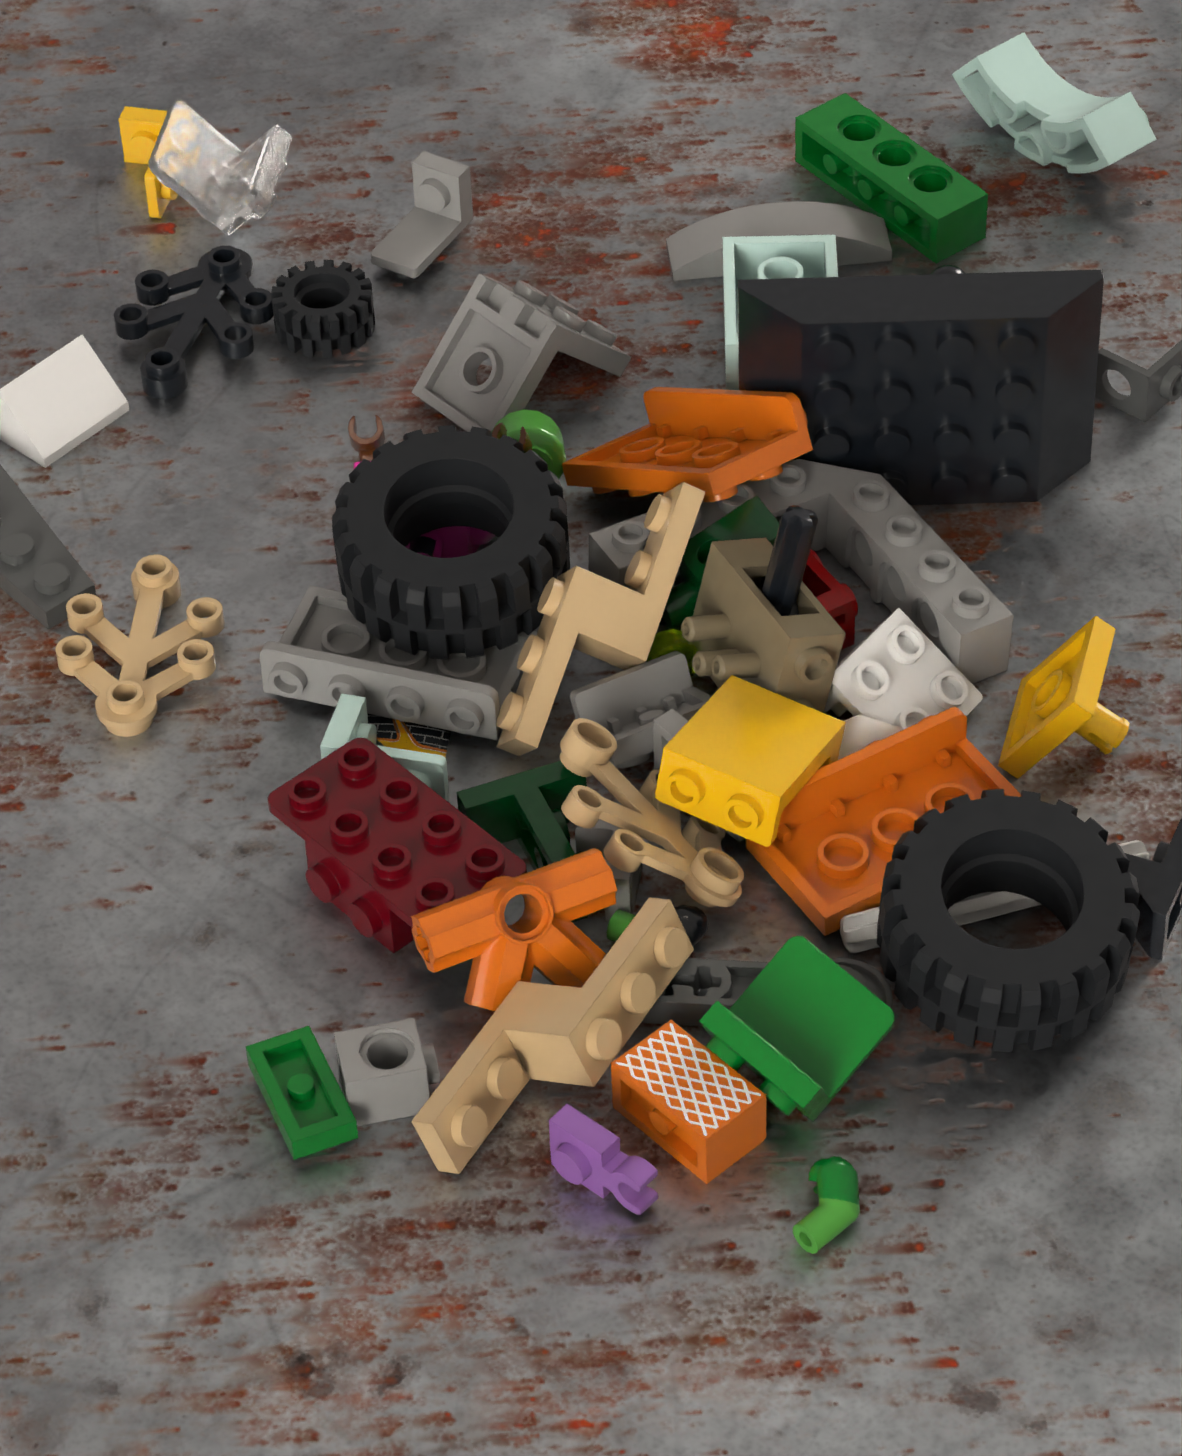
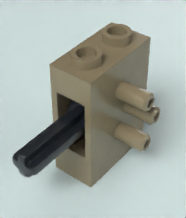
[681,505,846,713]

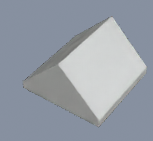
[0,334,129,468]

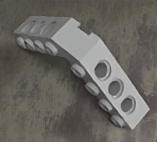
[588,459,1014,684]

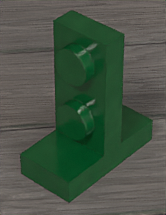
[457,760,588,923]

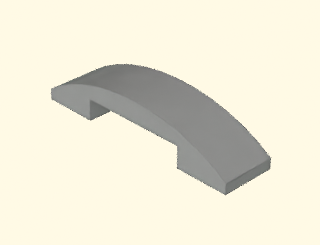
[666,201,892,281]

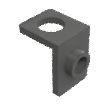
[1095,340,1182,422]

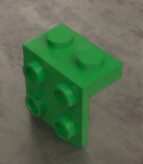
[699,936,896,1122]

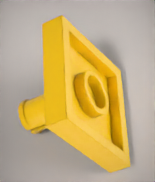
[998,616,1130,779]

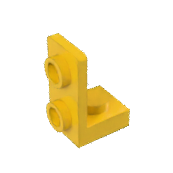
[119,106,196,219]

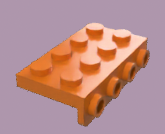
[562,387,813,502]
[746,707,1021,936]

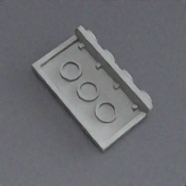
[259,585,538,740]

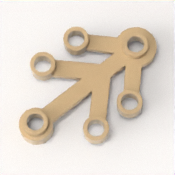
[55,554,225,737]
[559,718,744,908]

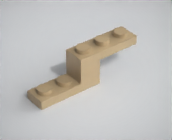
[496,482,705,756]
[411,898,694,1174]

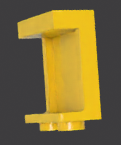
[655,675,846,847]

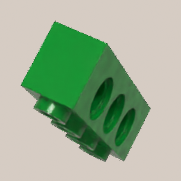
[795,93,988,264]

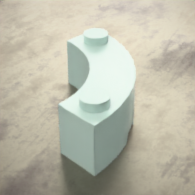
[952,32,1157,174]

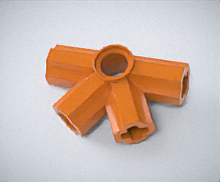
[411,848,618,1011]

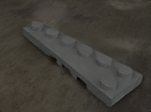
[0,464,96,630]

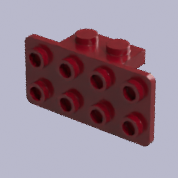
[268,738,527,954]

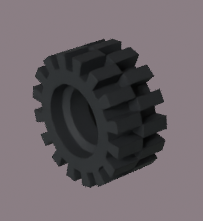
[271,259,375,358]

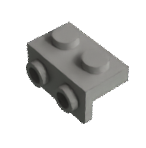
[570,651,711,768]

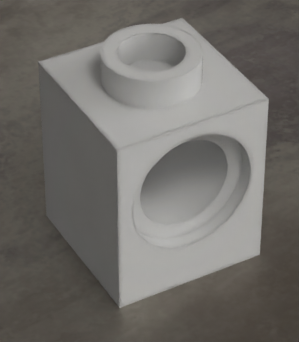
[334,1018,440,1126]

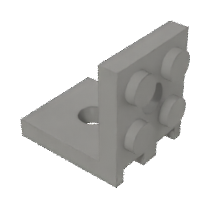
[412,273,632,432]

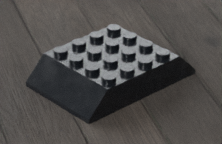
[738,270,1104,505]

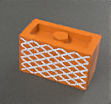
[611,1020,766,1184]

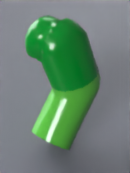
[793,1156,860,1254]

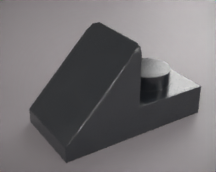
[1125,819,1182,960]

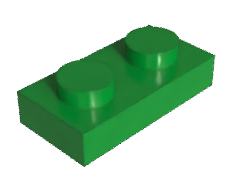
[245,1025,358,1160]

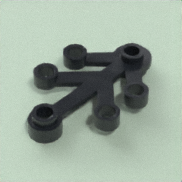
[114,245,273,399]

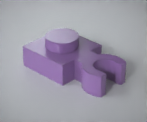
[549,1104,658,1215]

